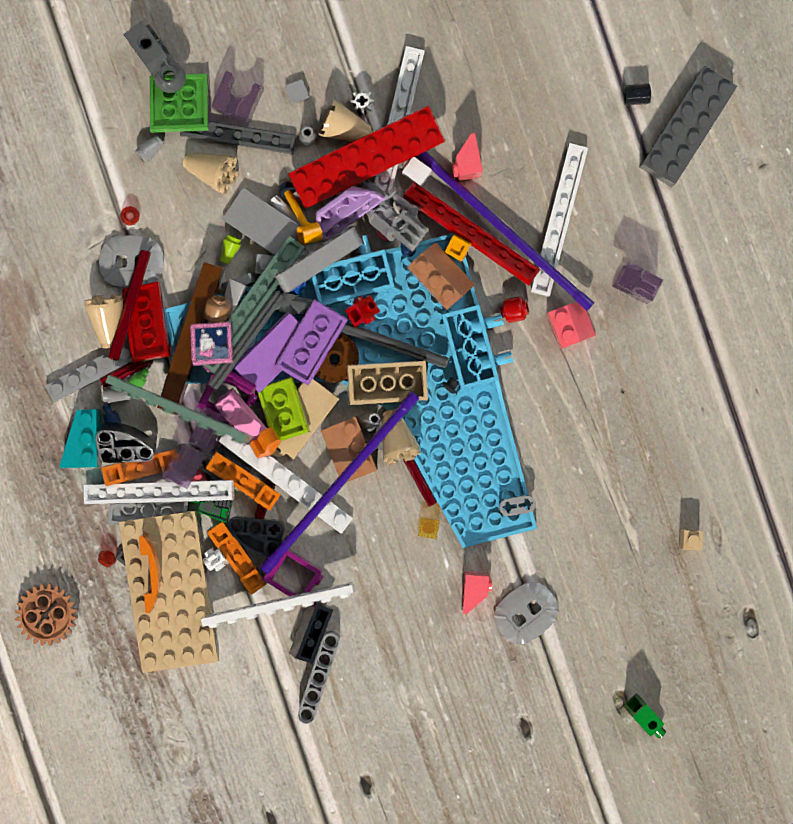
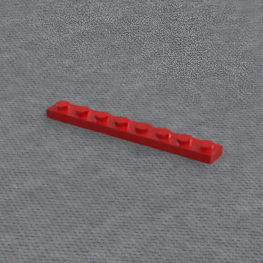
[403,182,541,286]

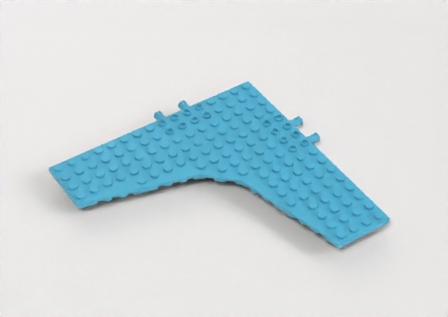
[164,233,537,548]

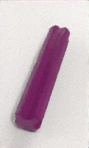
[203,366,257,395]

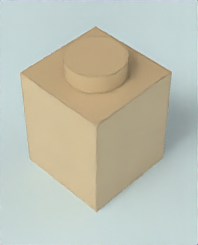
[679,529,704,551]

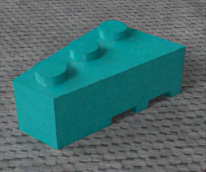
[59,409,102,468]

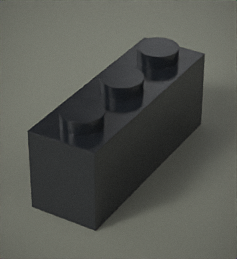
[289,601,333,664]

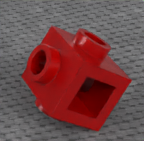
[345,295,381,327]

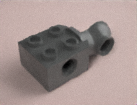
[123,21,186,93]

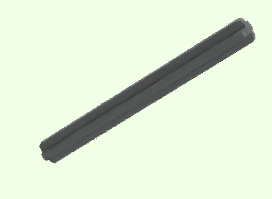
[209,291,284,390]
[341,322,449,368]

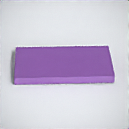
[275,299,348,386]
[234,311,300,393]

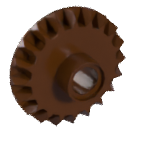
[316,333,359,383]

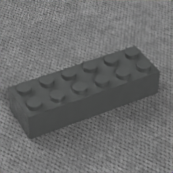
[639,66,738,188]

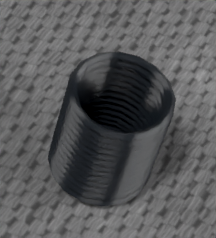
[623,83,651,106]

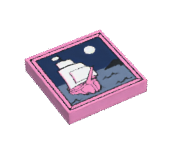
[191,323,233,365]

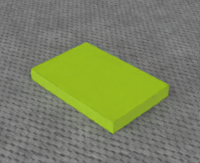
[257,377,310,441]

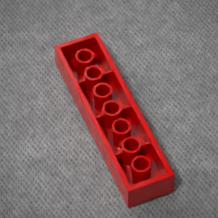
[288,105,446,209]

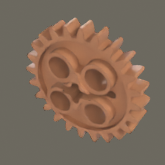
[15,583,78,646]

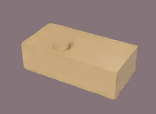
[347,361,428,405]

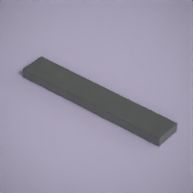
[180,121,296,155]

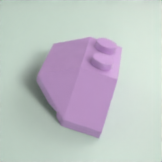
[316,186,386,241]

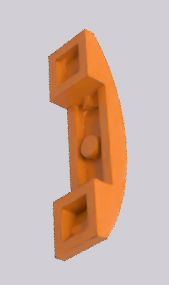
[101,449,181,487]
[206,452,281,511]
[207,522,267,595]
[139,534,161,614]

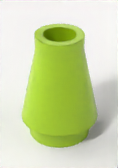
[219,234,241,264]

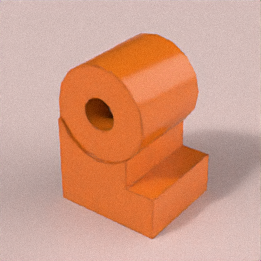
[249,427,281,459]

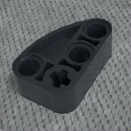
[96,422,156,463]
[227,516,284,557]

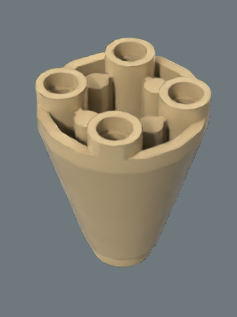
[183,153,238,194]
[84,294,124,348]
[382,409,421,466]

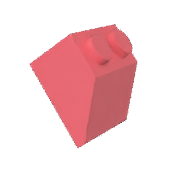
[452,133,483,182]
[547,302,596,349]
[462,571,492,614]

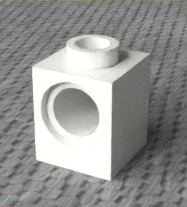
[401,157,432,187]

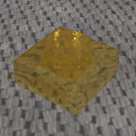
[418,517,440,540]

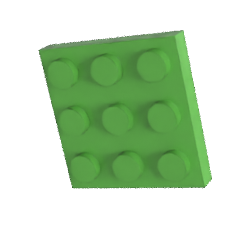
[149,73,209,133]

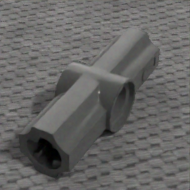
[275,293,318,315]

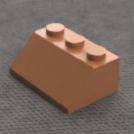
[407,243,475,311]
[321,417,377,482]

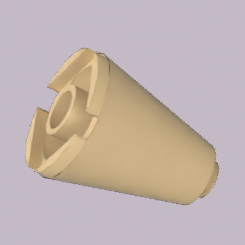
[318,99,373,142]

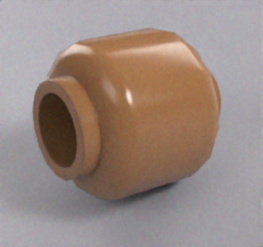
[204,296,231,324]

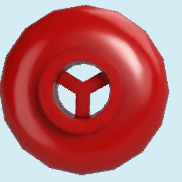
[500,296,529,323]

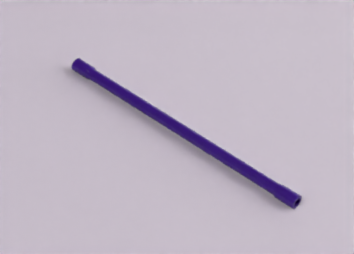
[417,151,595,311]
[260,391,420,574]

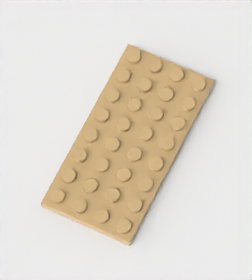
[119,510,219,673]

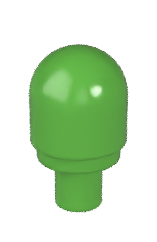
[128,367,150,388]

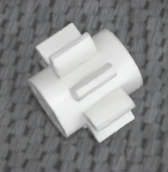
[350,89,374,115]
[203,547,227,571]

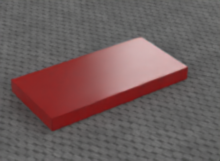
[122,281,171,364]

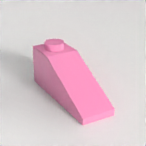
[215,388,267,441]

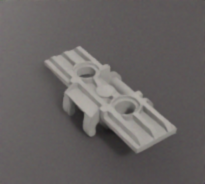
[360,179,429,251]

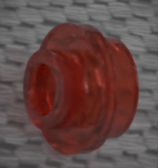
[120,206,140,226]
[98,550,117,567]

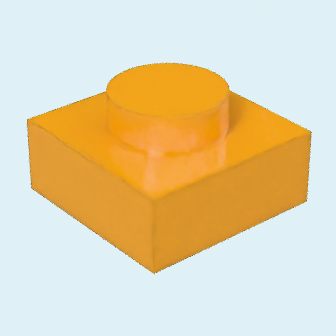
[445,234,472,261]

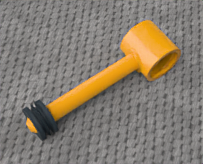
[278,182,323,245]

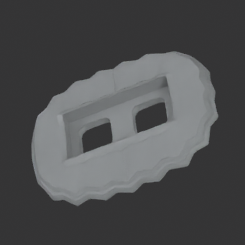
[99,235,164,287]
[494,582,559,645]

